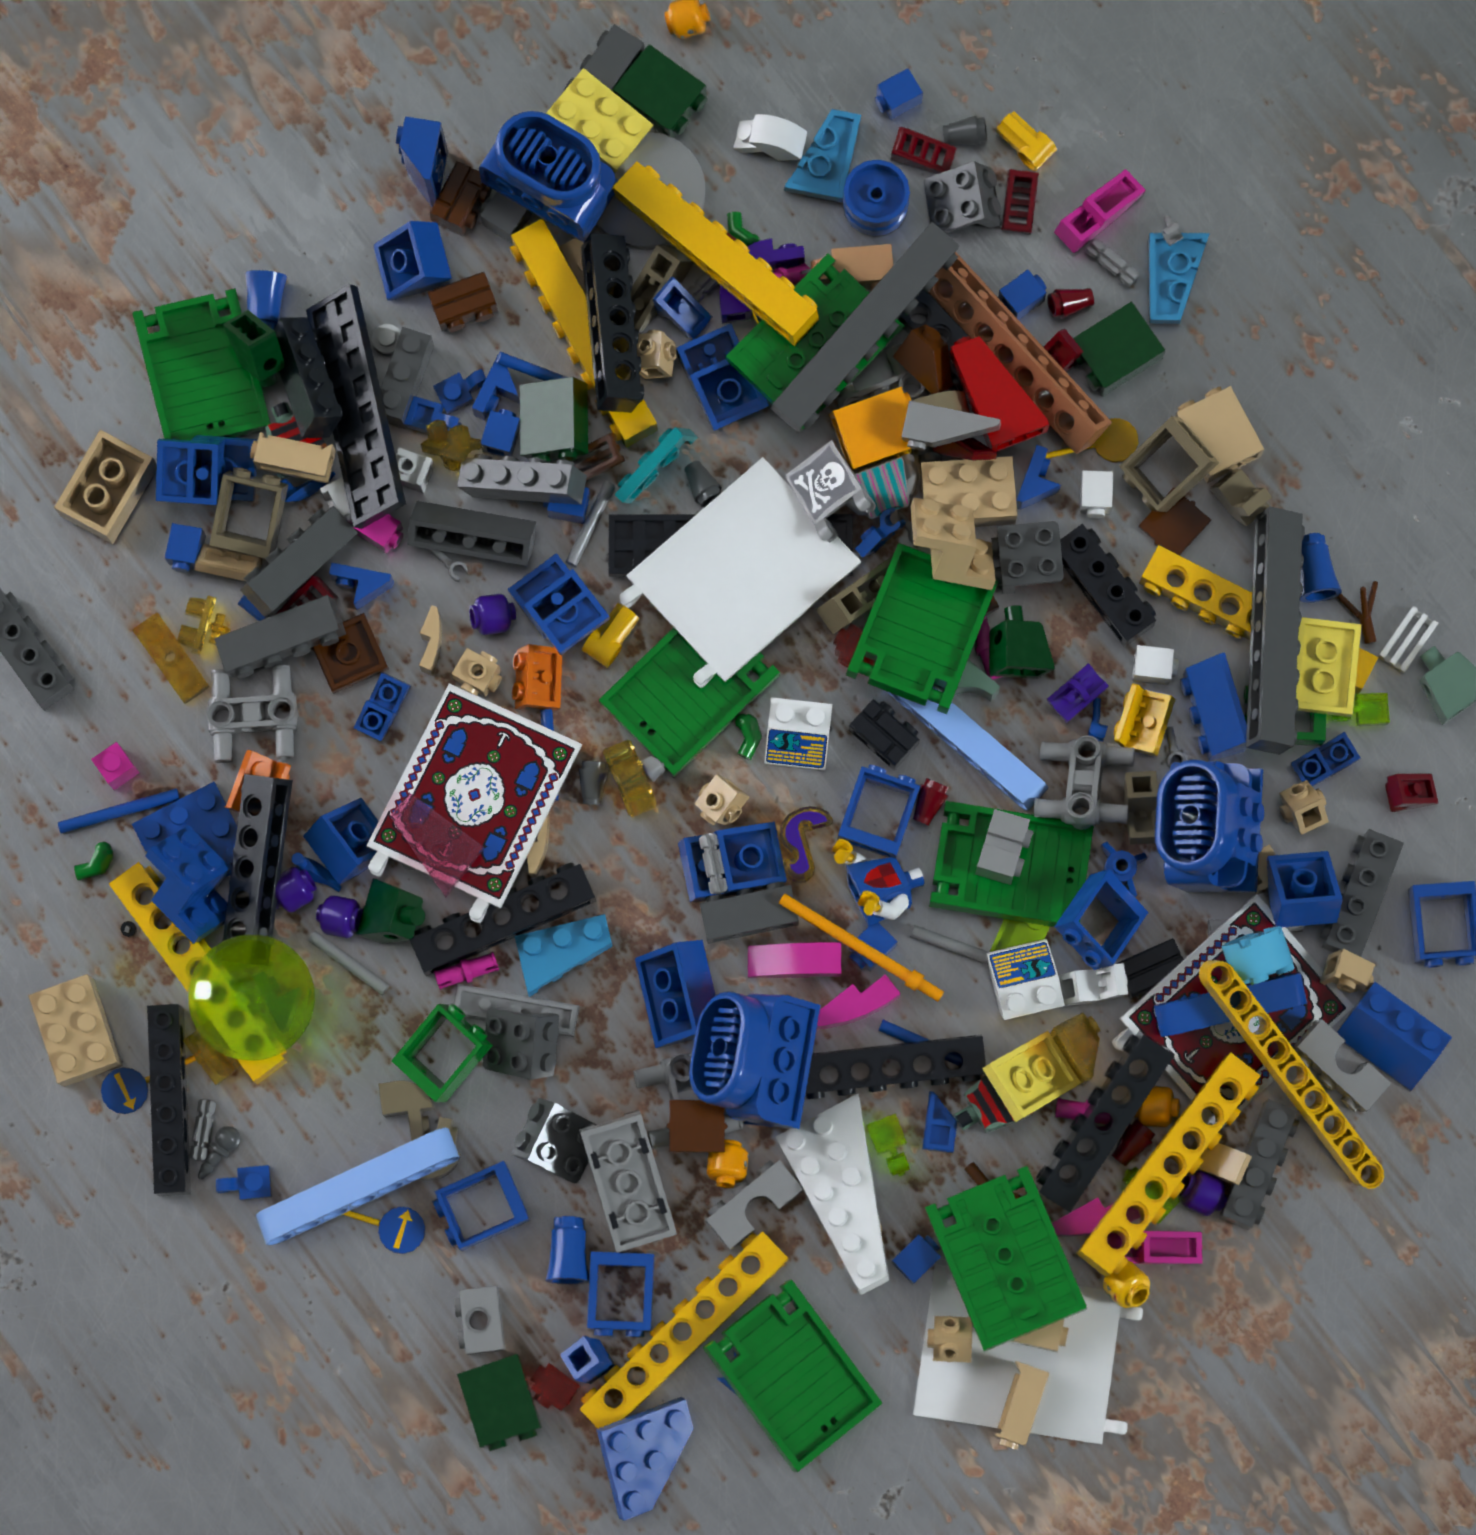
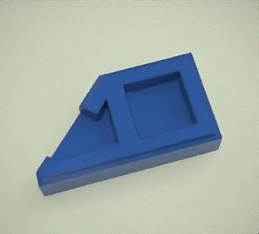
[922,1091,957,1153]

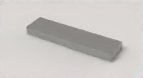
[453,984,580,1037]

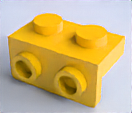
[1114,683,1176,756]

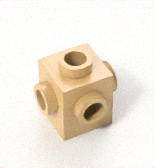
[636,330,677,379]
[452,648,502,698]
[694,774,749,826]
[1279,780,1329,835]
[927,1316,973,1363]

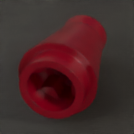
[1047,288,1094,319]
[912,778,949,826]
[1112,1119,1156,1167]

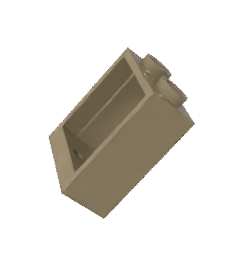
[1119,416,1219,512]
[209,467,288,558]

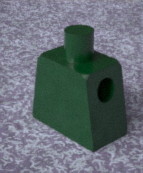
[223,310,285,387]
[989,605,1055,679]
[356,878,425,944]

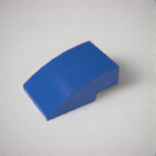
[676,323,769,431]
[678,821,787,903]

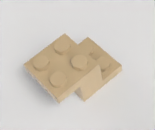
[911,497,996,590]

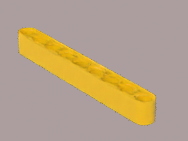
[1199,960,1384,1189]

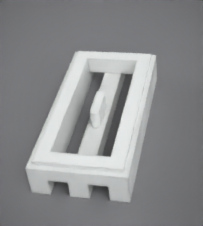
[1378,606,1438,674]

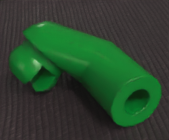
[727,212,760,247]
[735,713,762,760]
[74,842,114,880]

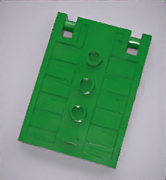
[725,253,904,432]
[132,288,271,441]
[846,543,998,714]
[599,628,780,777]
[929,801,1094,927]
[925,1166,1087,1352]
[703,1279,882,1472]

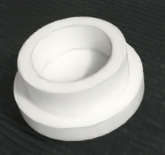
[372,324,400,354]

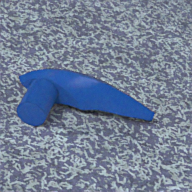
[280,471,336,502]
[291,853,342,892]

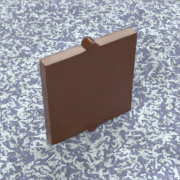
[1138,487,1211,556]
[666,1100,728,1153]

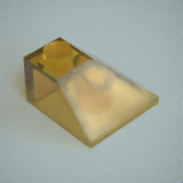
[1050,1012,1101,1088]

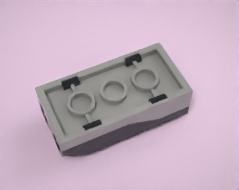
[579,1109,677,1253]

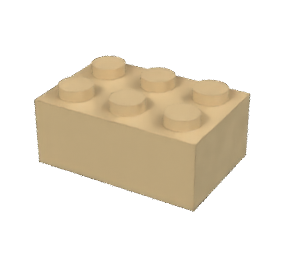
[54,430,157,544]
[920,456,1017,527]
[28,974,123,1087]

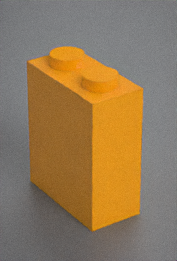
[829,387,912,471]

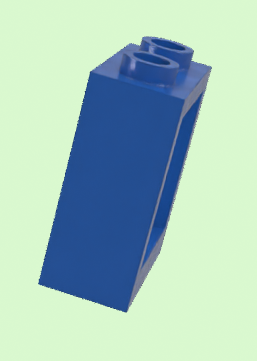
[837,765,920,858]
[1054,869,1149,970]
[1408,881,1476,968]
[432,1161,531,1251]
[587,1251,655,1337]

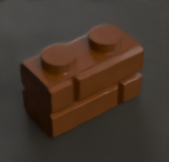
[429,161,492,236]
[428,272,498,332]

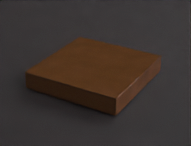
[312,613,389,694]

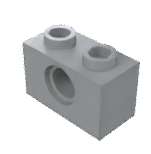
[454,1286,506,1355]

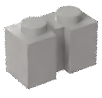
[975,809,1033,885]

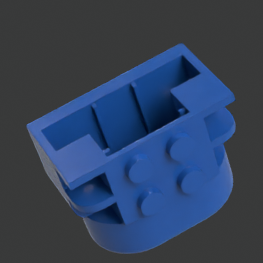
[479,111,618,243]
[1155,760,1264,893]
[689,992,821,1129]

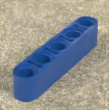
[1154,972,1307,1037]

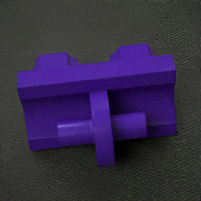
[1046,663,1109,723]

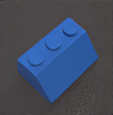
[396,116,448,207]
[1180,652,1247,761]
[635,940,716,1048]
[1337,982,1452,1091]

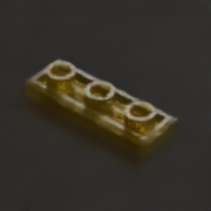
[132,613,210,704]

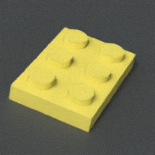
[546,68,653,173]
[1296,617,1362,717]
[982,1031,1081,1122]

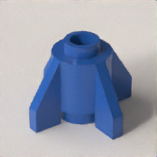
[1100,842,1148,897]

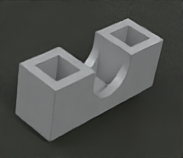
[1292,1019,1392,1112]
[706,1160,803,1251]

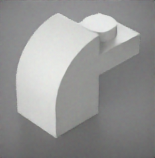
[734,114,807,161]
[1058,963,1128,1006]

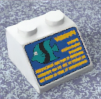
[764,697,833,771]
[986,939,1065,1020]

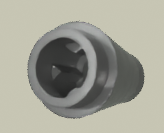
[943,115,987,145]
[684,461,722,507]
[578,761,609,805]

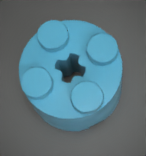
[1221,926,1295,985]

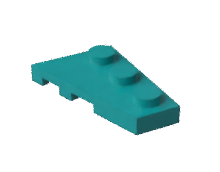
[614,427,698,503]

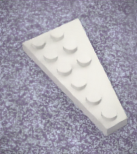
[775,1093,889,1295]

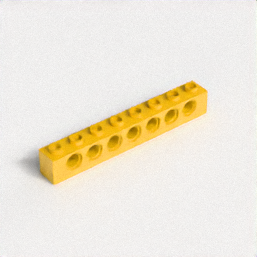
[1139,545,1379,695]
[109,862,288,1085]
[1076,1053,1261,1277]
[579,1231,789,1428]

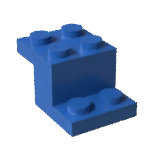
[156,435,257,505]
[507,553,610,655]
[145,825,231,944]

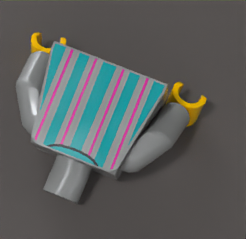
[845,449,919,524]

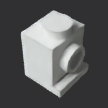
[395,447,435,493]
[320,477,353,526]

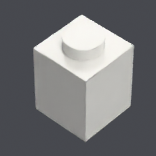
[1079,470,1113,518]
[1132,645,1179,685]

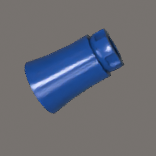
[245,270,287,330]
[1300,533,1342,603]
[545,1216,589,1284]

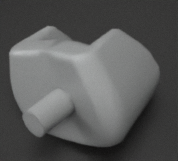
[638,756,666,782]

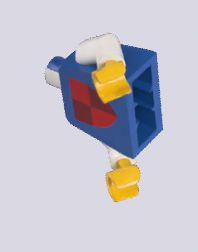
[832,839,924,926]

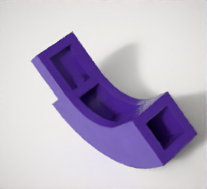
[719,238,805,324]

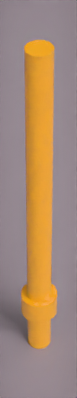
[778,893,944,1002]

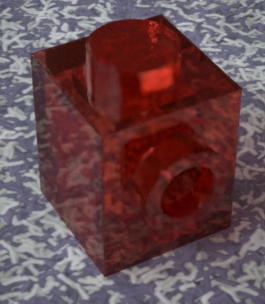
[833,623,874,668]
[530,1363,581,1412]

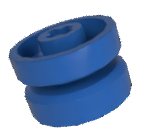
[843,159,910,236]

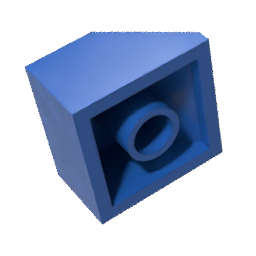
[373,221,452,301]
[303,798,379,885]
[1267,851,1343,928]

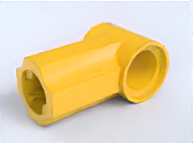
[996,111,1057,171]
[582,603,639,668]

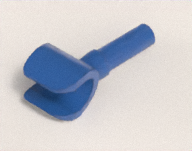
[1088,698,1108,741]

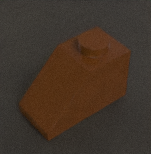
[893,324,953,394]

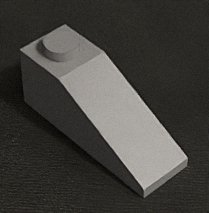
[901,401,1001,450]

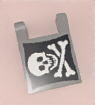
[785,440,876,542]

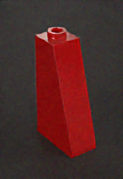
[950,336,1049,452]

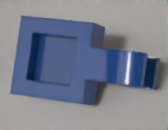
[433,369,486,415]
[404,396,462,435]
[855,507,906,558]
[215,1165,272,1200]

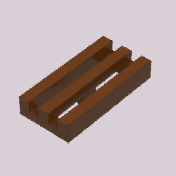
[571,433,625,481]

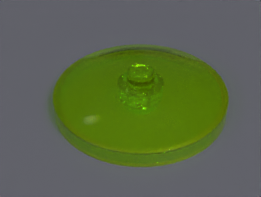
[188,934,315,1061]

